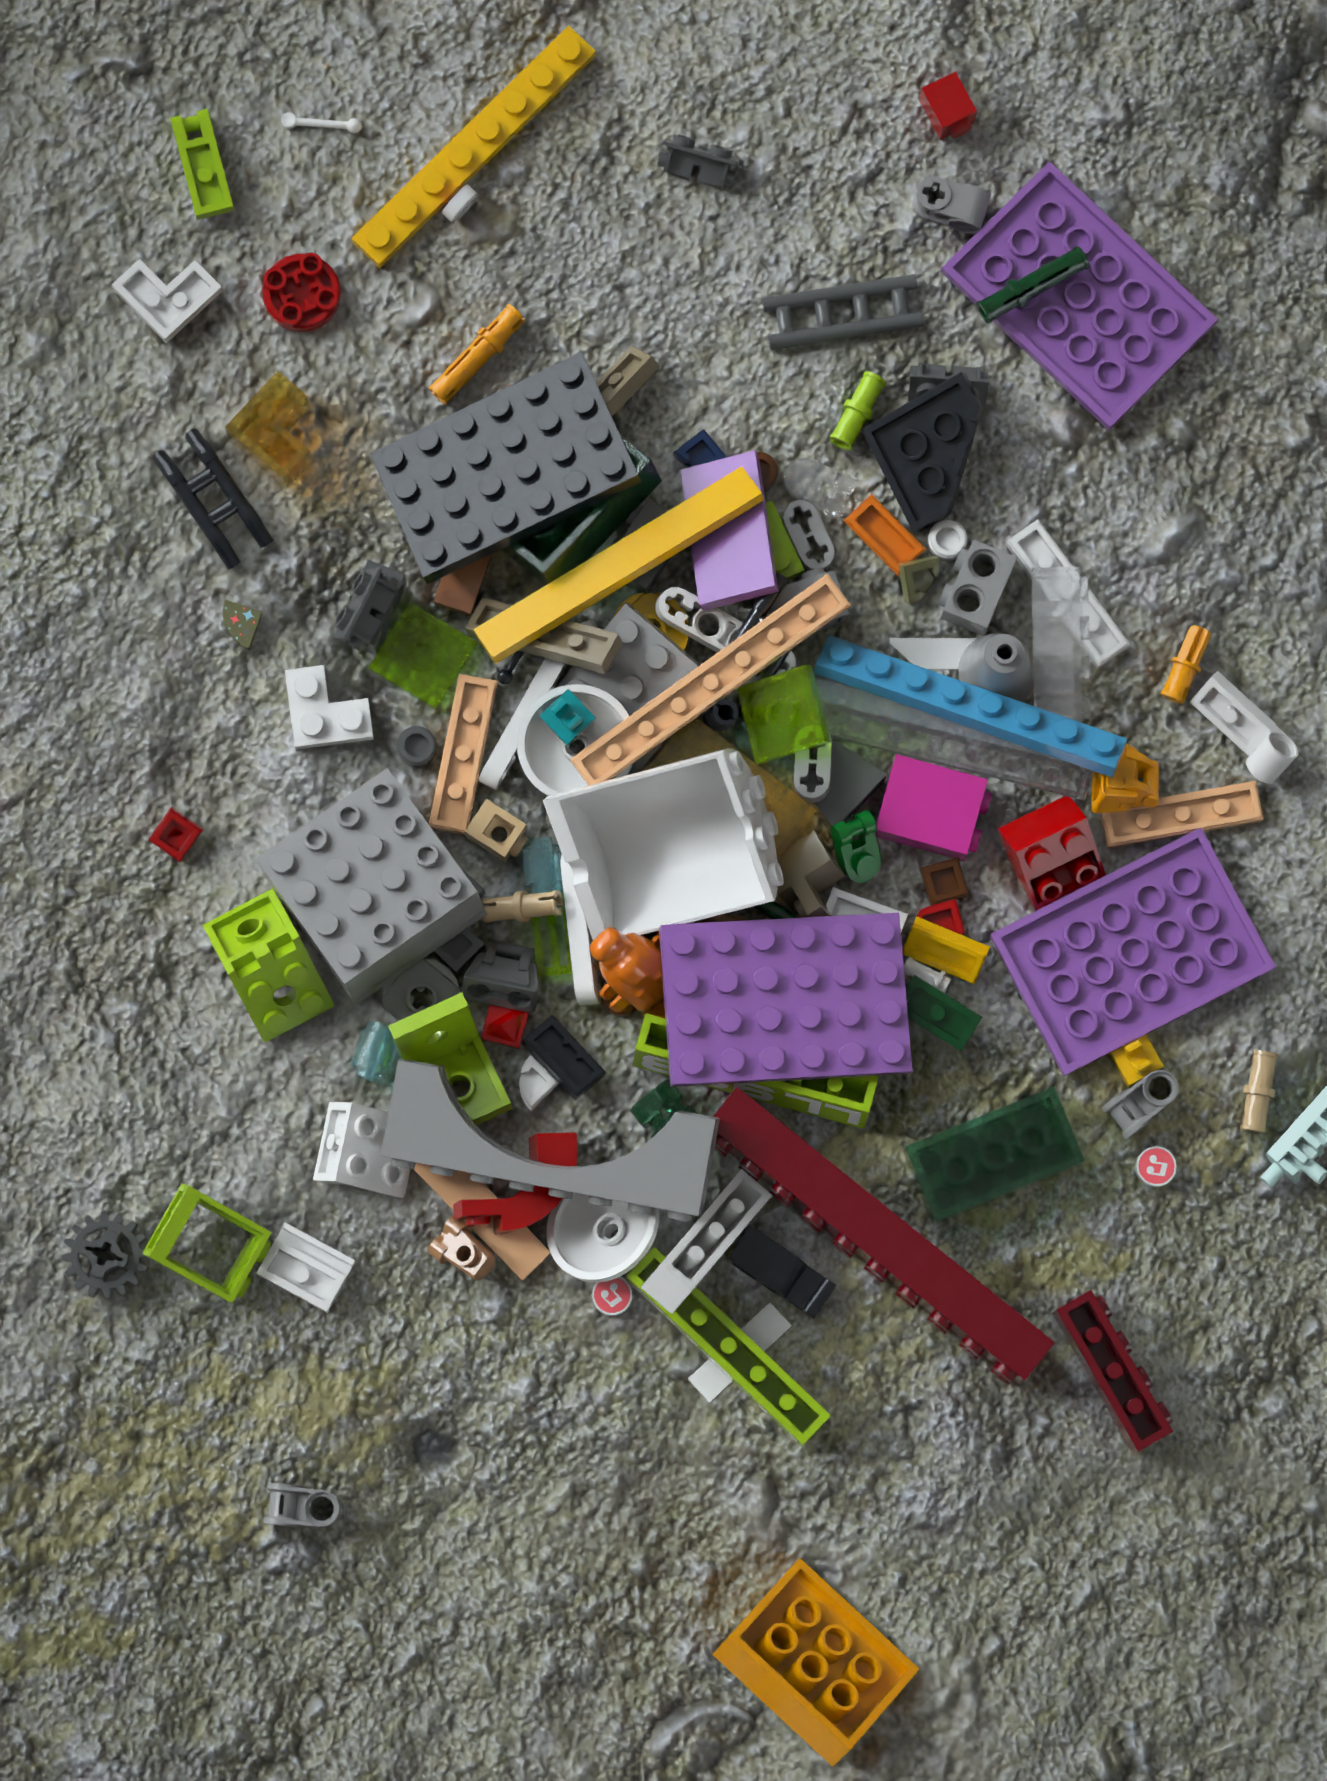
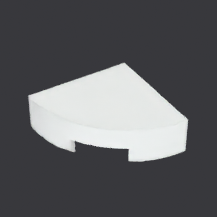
[519,1055,559,1112]

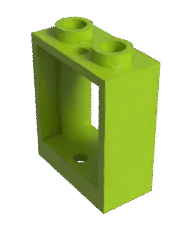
[142,1183,272,1303]

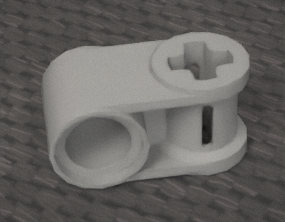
[913,176,991,234]
[1101,1070,1179,1140]
[263,1483,344,1528]

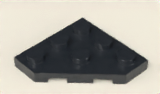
[861,372,983,533]

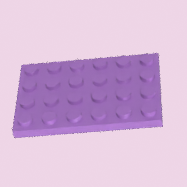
[941,161,1218,431]
[989,828,1276,1077]
[659,913,912,1087]

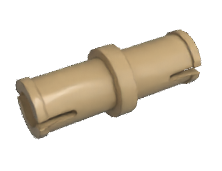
[482,890,564,923]
[1240,1050,1279,1133]

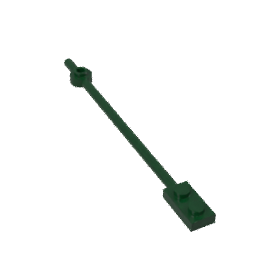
[752,901,983,1051]

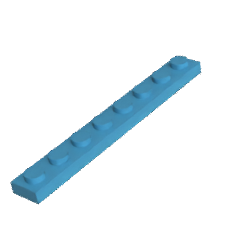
[814,635,1127,778]

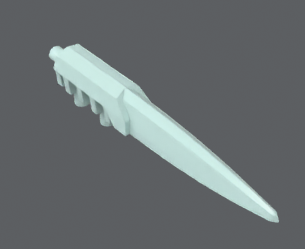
[1260,1086,1327,1188]

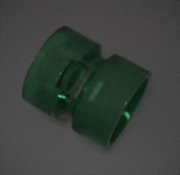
[629,1078,698,1139]

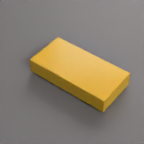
[902,916,990,984]

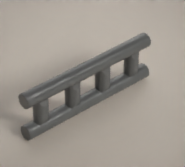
[762,274,924,350]

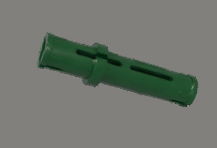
[976,246,1090,324]

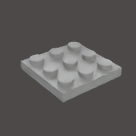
[556,603,700,771]

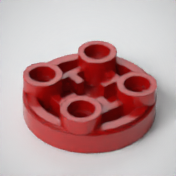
[262,252,341,332]

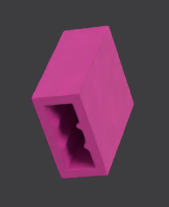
[875,754,992,861]

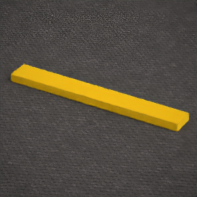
[473,466,764,664]

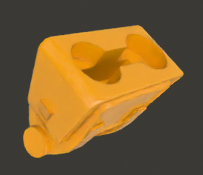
[1091,743,1159,814]

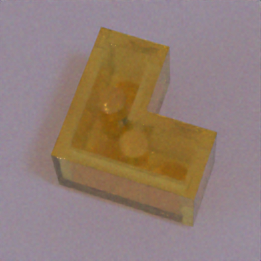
[225,371,312,490]

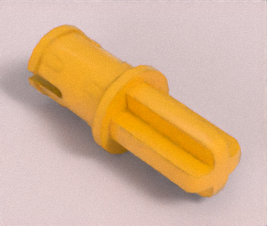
[1160,625,1211,704]

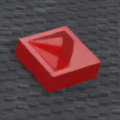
[148,807,204,863]
[481,1005,529,1050]

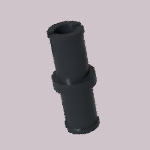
[703,699,738,732]

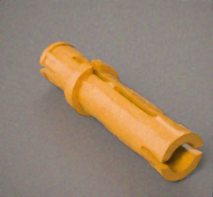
[428,304,526,405]

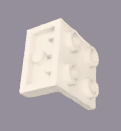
[313,1102,410,1198]

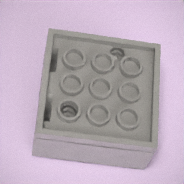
[256,768,487,1005]

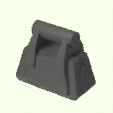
[462,939,540,1013]

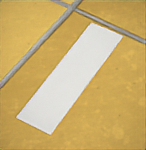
[890,638,977,669]
[688,1302,792,1403]

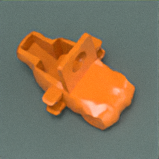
[589,927,666,1019]

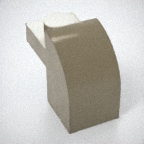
[777,831,845,918]

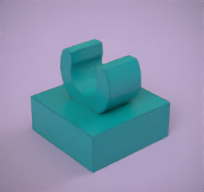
[539,689,596,746]

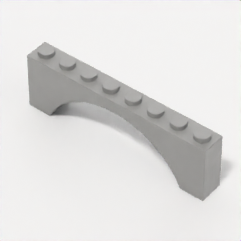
[381,1059,720,1222]

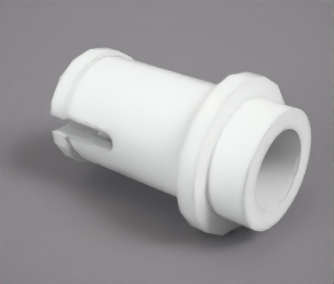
[904,957,952,993]

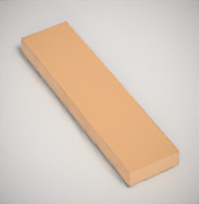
[429,674,498,835]
[1100,781,1264,849]
[413,1163,551,1281]

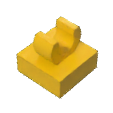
[1109,1035,1164,1087]

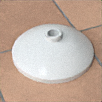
[517,684,633,796]
[546,1193,659,1282]

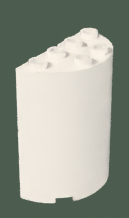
[543,748,784,940]

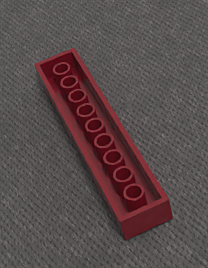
[713,1087,1055,1386]

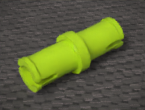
[829,371,886,451]

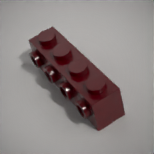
[1052,1290,1173,1454]

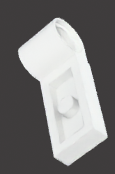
[1190,671,1298,784]

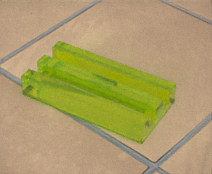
[531,895,573,978]

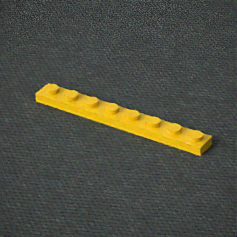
[351,25,596,269]

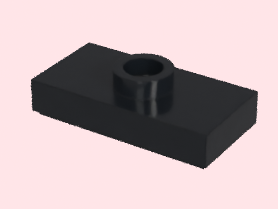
[522,1015,606,1101]

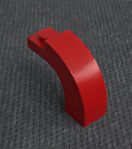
[453,1132,577,1235]

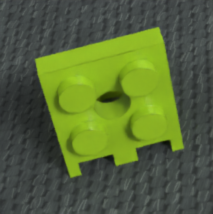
[202,888,335,1043]
[388,992,513,1125]

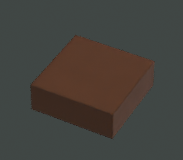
[919,857,969,906]

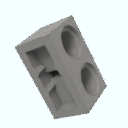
[938,539,1017,636]

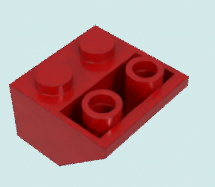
[998,794,1106,911]

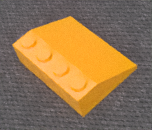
[712,1558,919,1767]

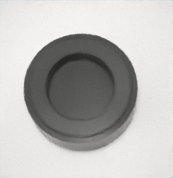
[397,726,437,767]

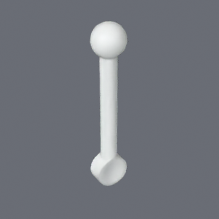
[281,112,362,134]

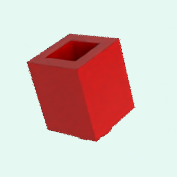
[919,71,977,140]

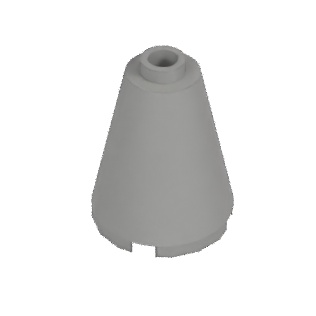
[958,633,1037,702]

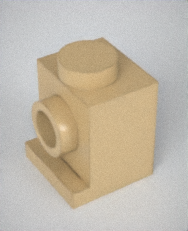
[465,799,529,862]

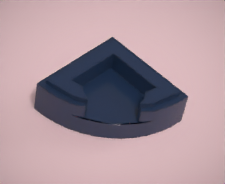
[673,429,727,467]

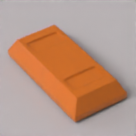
[844,494,926,576]

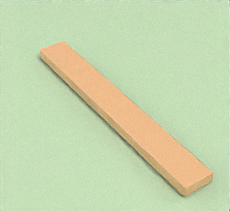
[570,573,851,786]

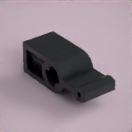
[727,1225,837,1319]

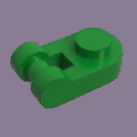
[830,810,881,883]

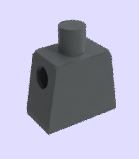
[788,740,886,833]

